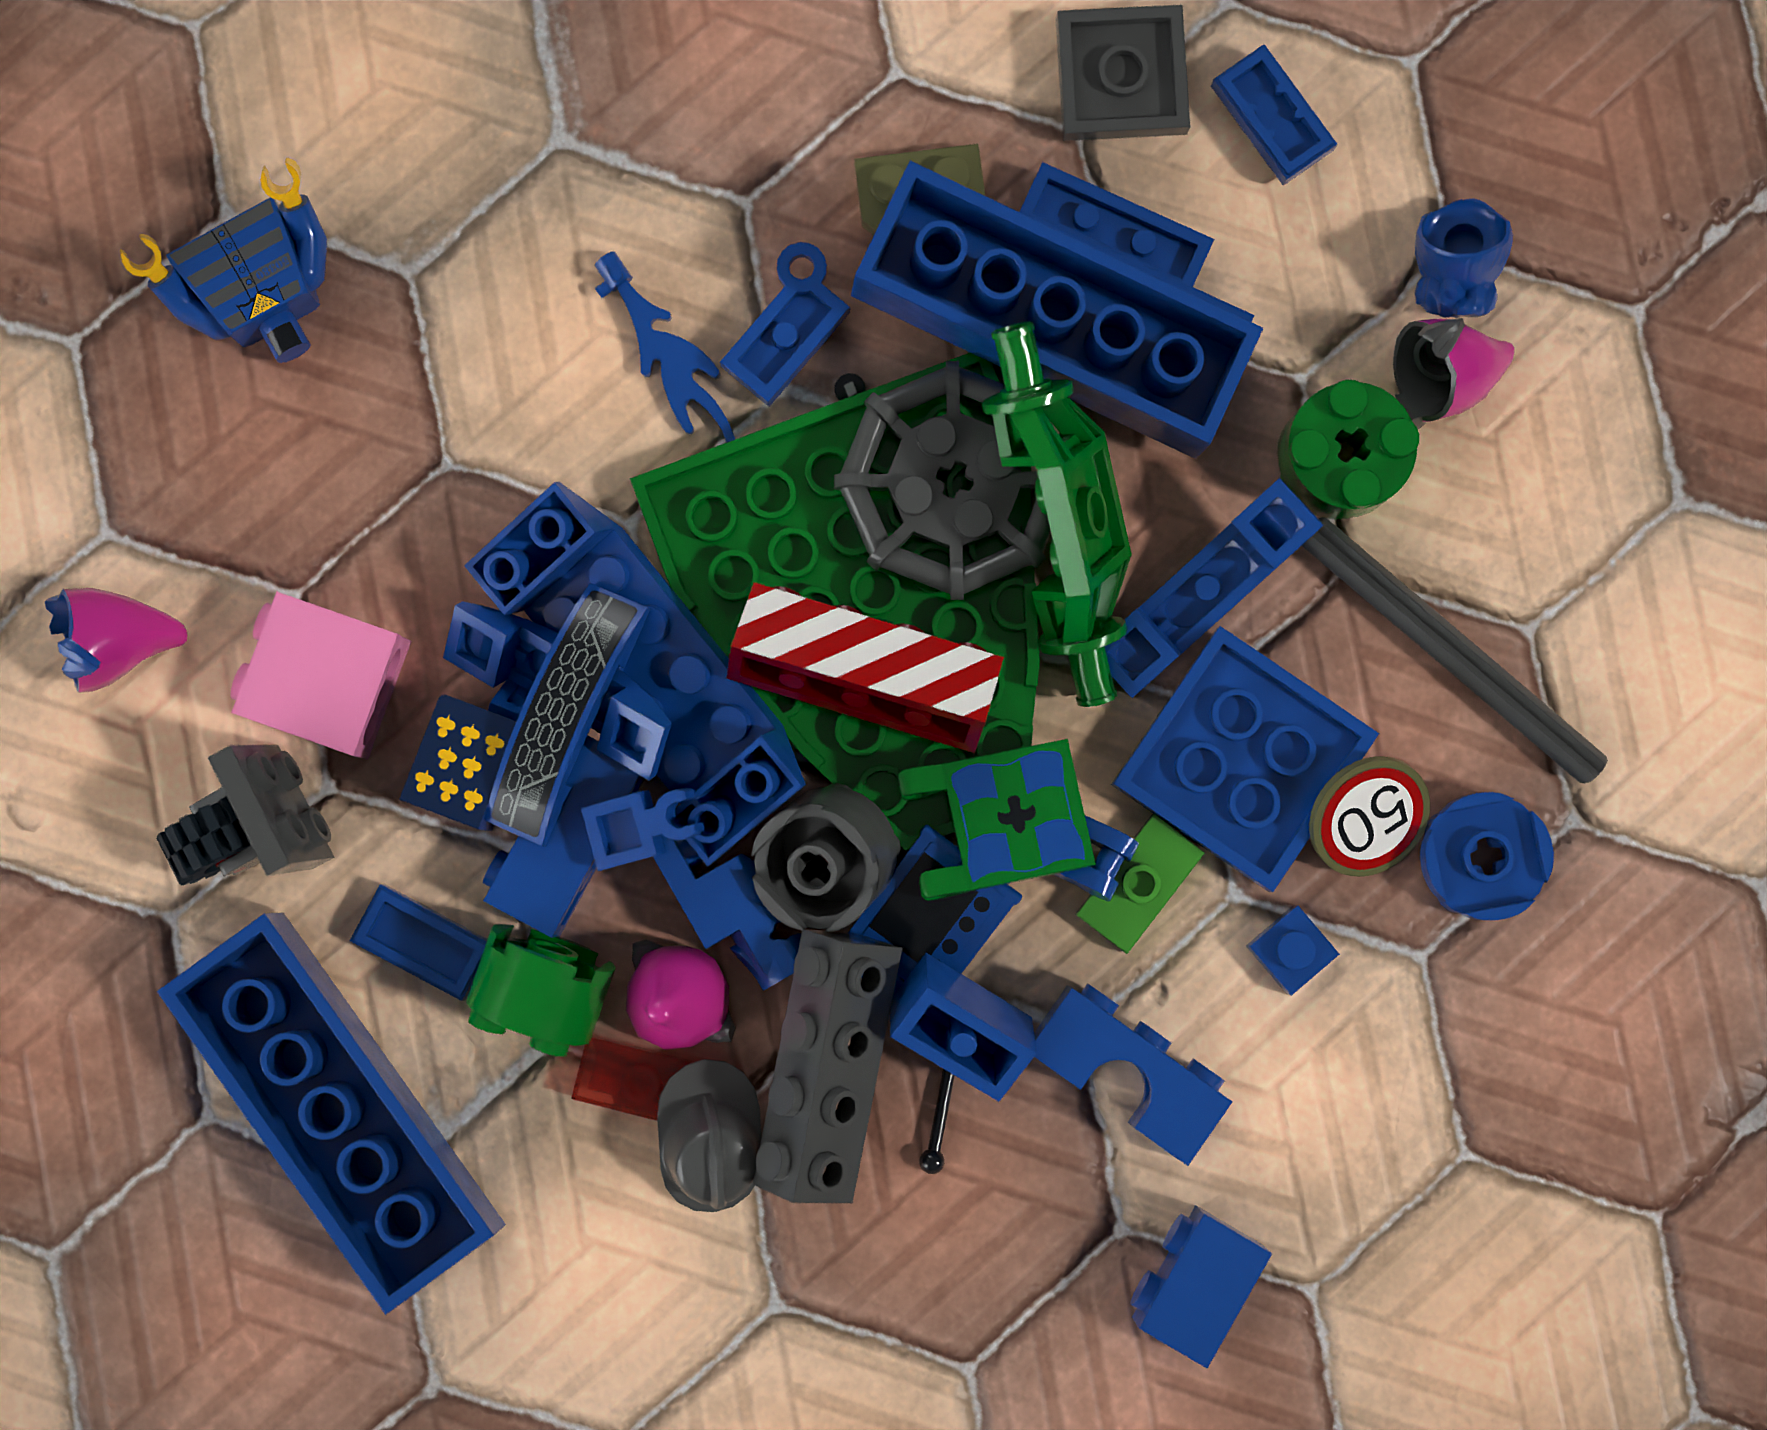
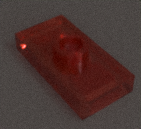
[571,1035,695,1121]

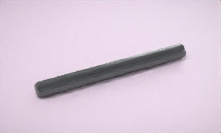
[1302,517,1608,784]

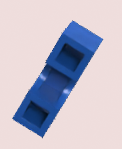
[1034,983,1232,1166]

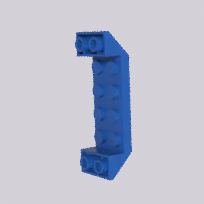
[464,482,806,867]

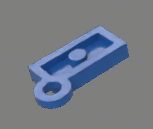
[720,242,850,407]

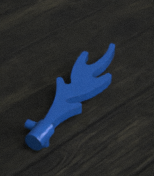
[594,251,735,443]

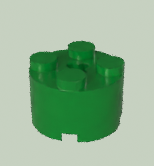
[1277,379,1420,520]
[466,924,616,1057]

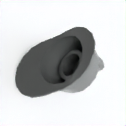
[657,1059,762,1212]

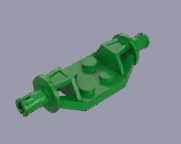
[982,322,1132,707]

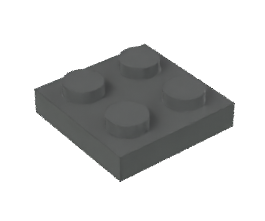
[1056,5,1190,141]

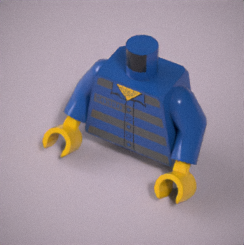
[120,158,327,363]

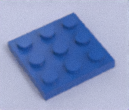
[1111,626,1380,892]

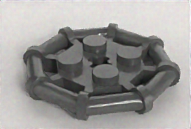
[834,361,1051,600]

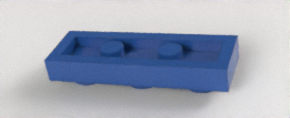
[1019,162,1214,287]

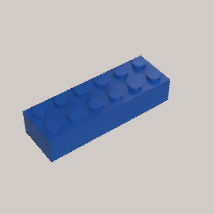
[851,161,1263,459]
[157,912,506,1315]

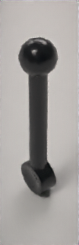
[919,1069,955,1174]

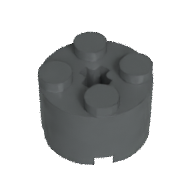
[752,783,901,932]

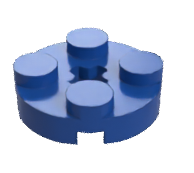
[1420,792,1554,920]

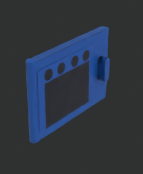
[848,825,1022,996]

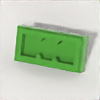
[1075,814,1205,954]

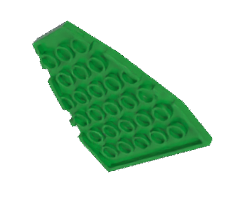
[630,352,1040,851]

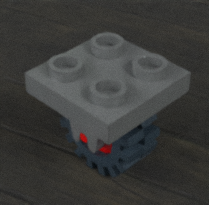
[157,745,334,885]

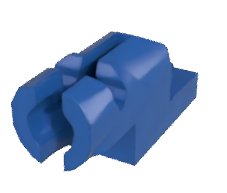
[653,834,802,991]

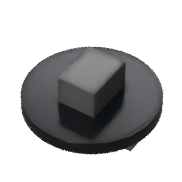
[834,373,866,401]

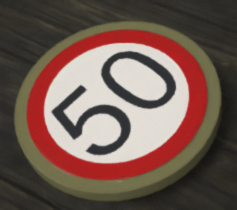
[1309,756,1430,877]

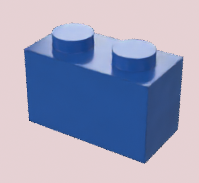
[890,953,1037,1102]
[1130,1205,1272,1369]

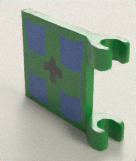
[898,739,1096,901]

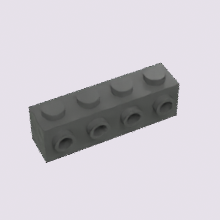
[753,929,902,1203]

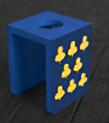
[399,695,516,831]

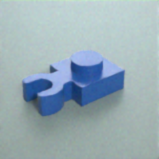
[581,788,705,871]

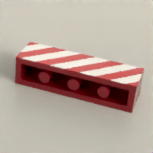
[726,582,1004,753]

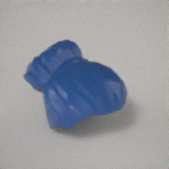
[1415,198,1513,318]

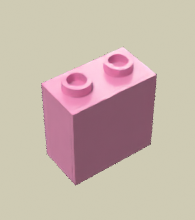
[230,591,411,760]

